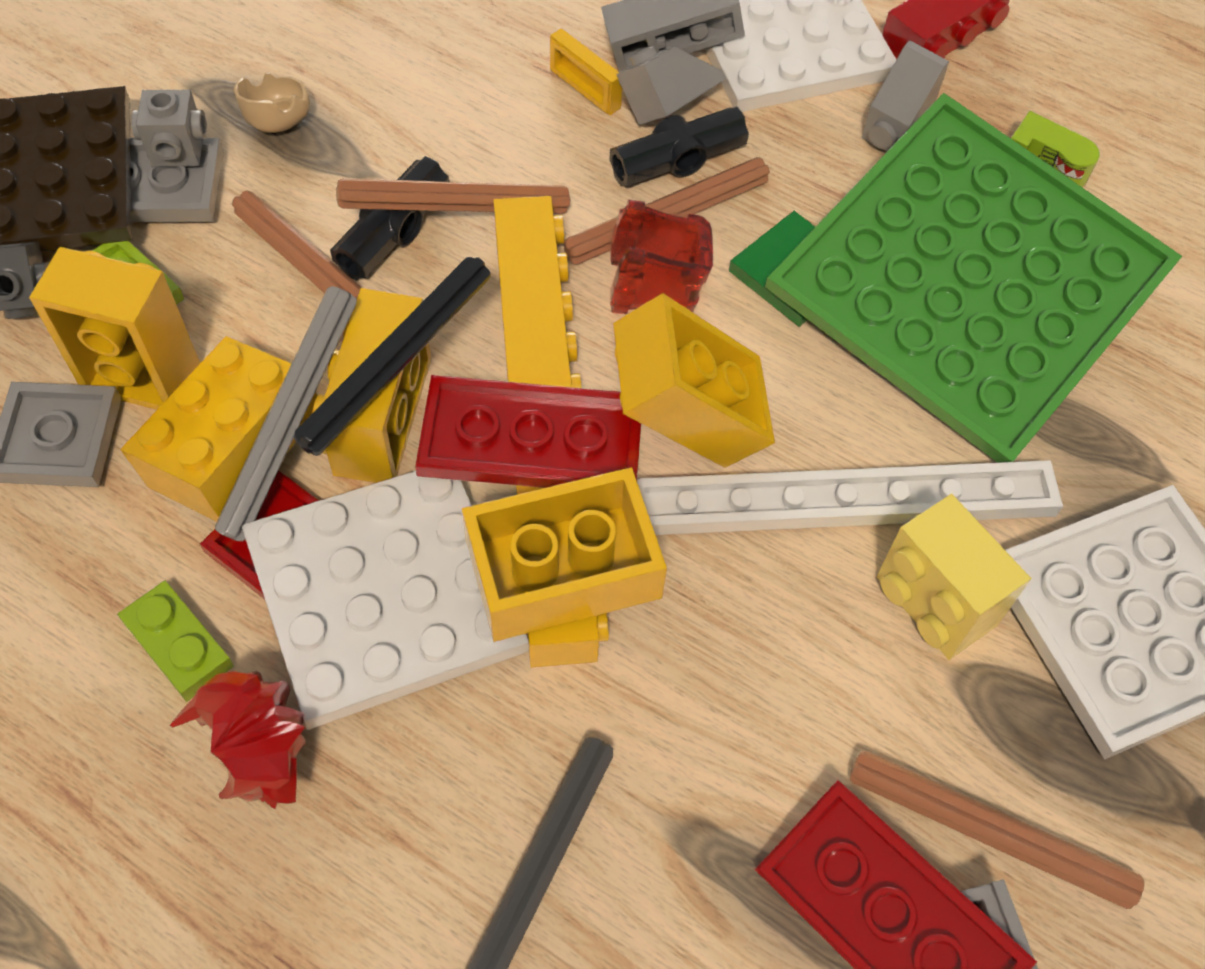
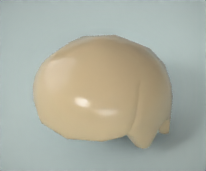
[233,72,310,133]

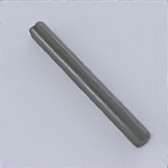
[467,737,613,969]

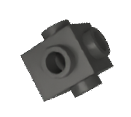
[0,241,49,319]

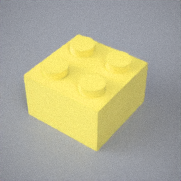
[876,493,1032,660]

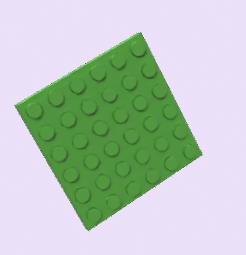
[765,92,1182,463]

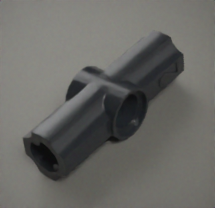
[609,106,749,187]
[330,156,449,281]

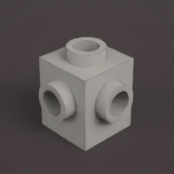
[131,90,207,166]

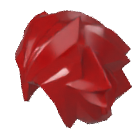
[170,671,306,809]

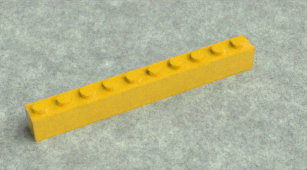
[494,196,609,668]

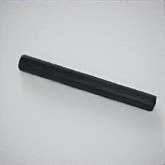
[294,257,491,456]

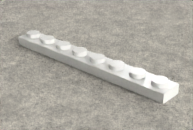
[637,460,1063,535]

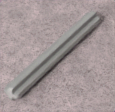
[215,286,357,541]

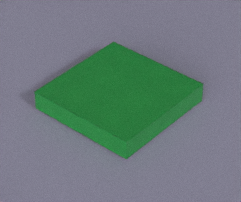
[729,210,816,327]

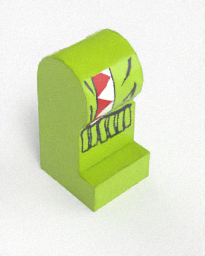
[1011,110,1100,188]

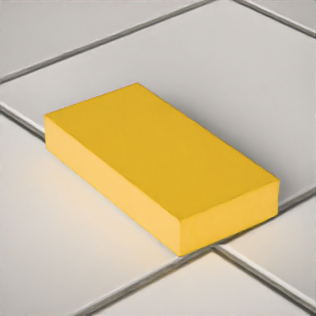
[550,28,622,116]

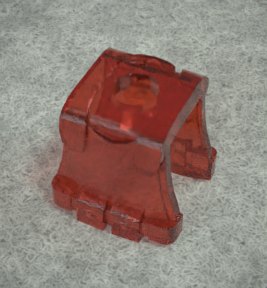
[610,199,713,315]

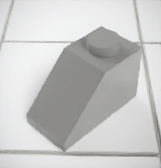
[862,40,949,152]
[616,45,726,125]

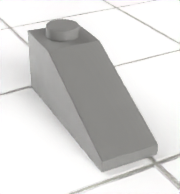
[601,0,745,72]

